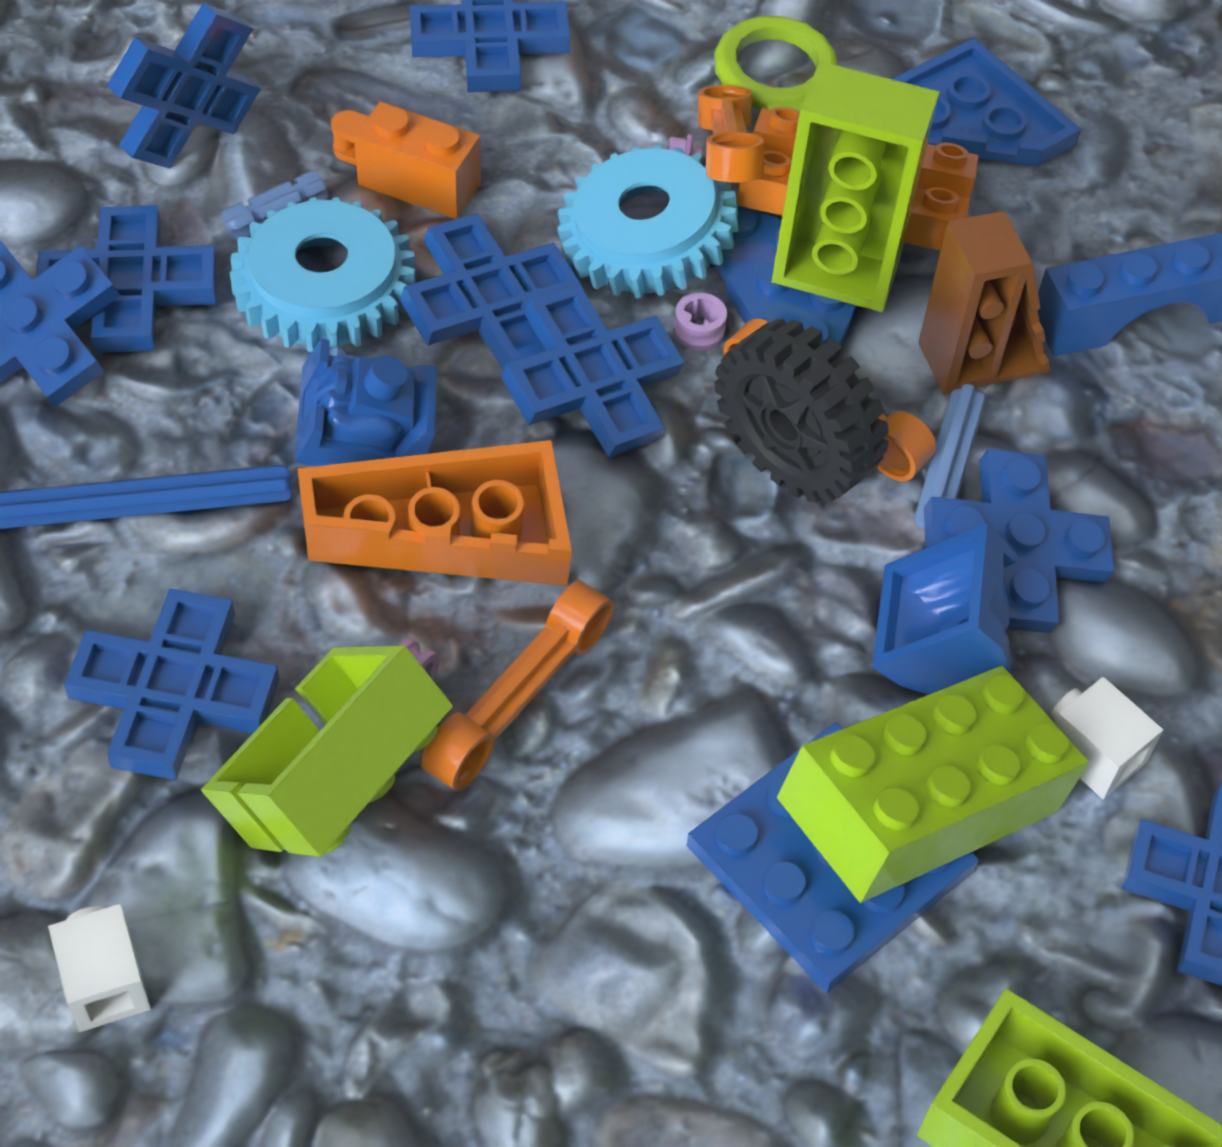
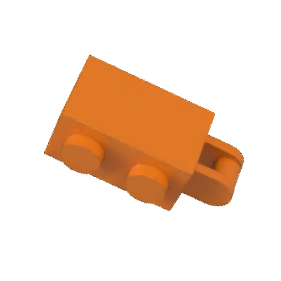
[331,101,481,219]

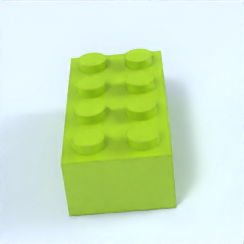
[771,61,940,312]
[776,665,1090,903]
[916,988,1222,1147]

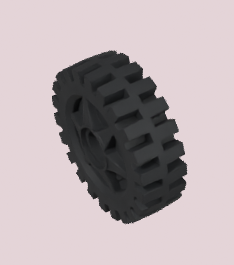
[714,319,889,503]

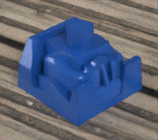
[294,338,437,467]
[872,522,1018,695]

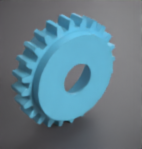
[557,145,739,298]
[230,197,416,352]

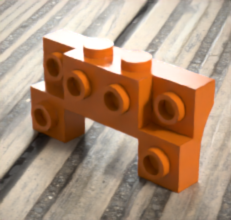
[736,107,979,251]

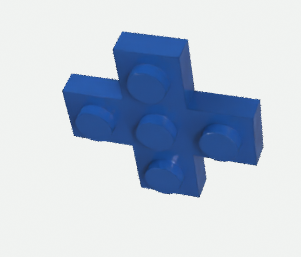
[410,0,570,92]
[107,2,261,169]
[36,205,217,353]
[400,213,582,370]
[0,241,121,407]
[500,284,685,458]
[924,449,1114,633]
[64,588,280,780]
[1122,783,1222,986]

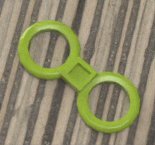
[714,15,838,218]

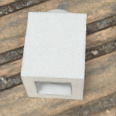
[1050,677,1163,800]
[48,904,151,1032]

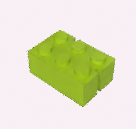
[201,645,453,857]

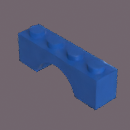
[1037,233,1222,357]

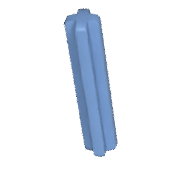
[914,384,986,529]

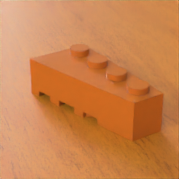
[297,440,572,586]

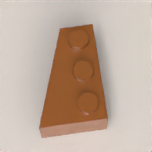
[918,211,1051,394]

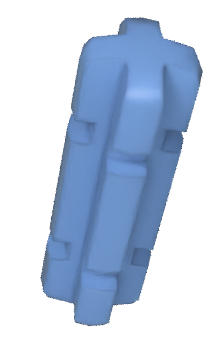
[221,170,328,240]

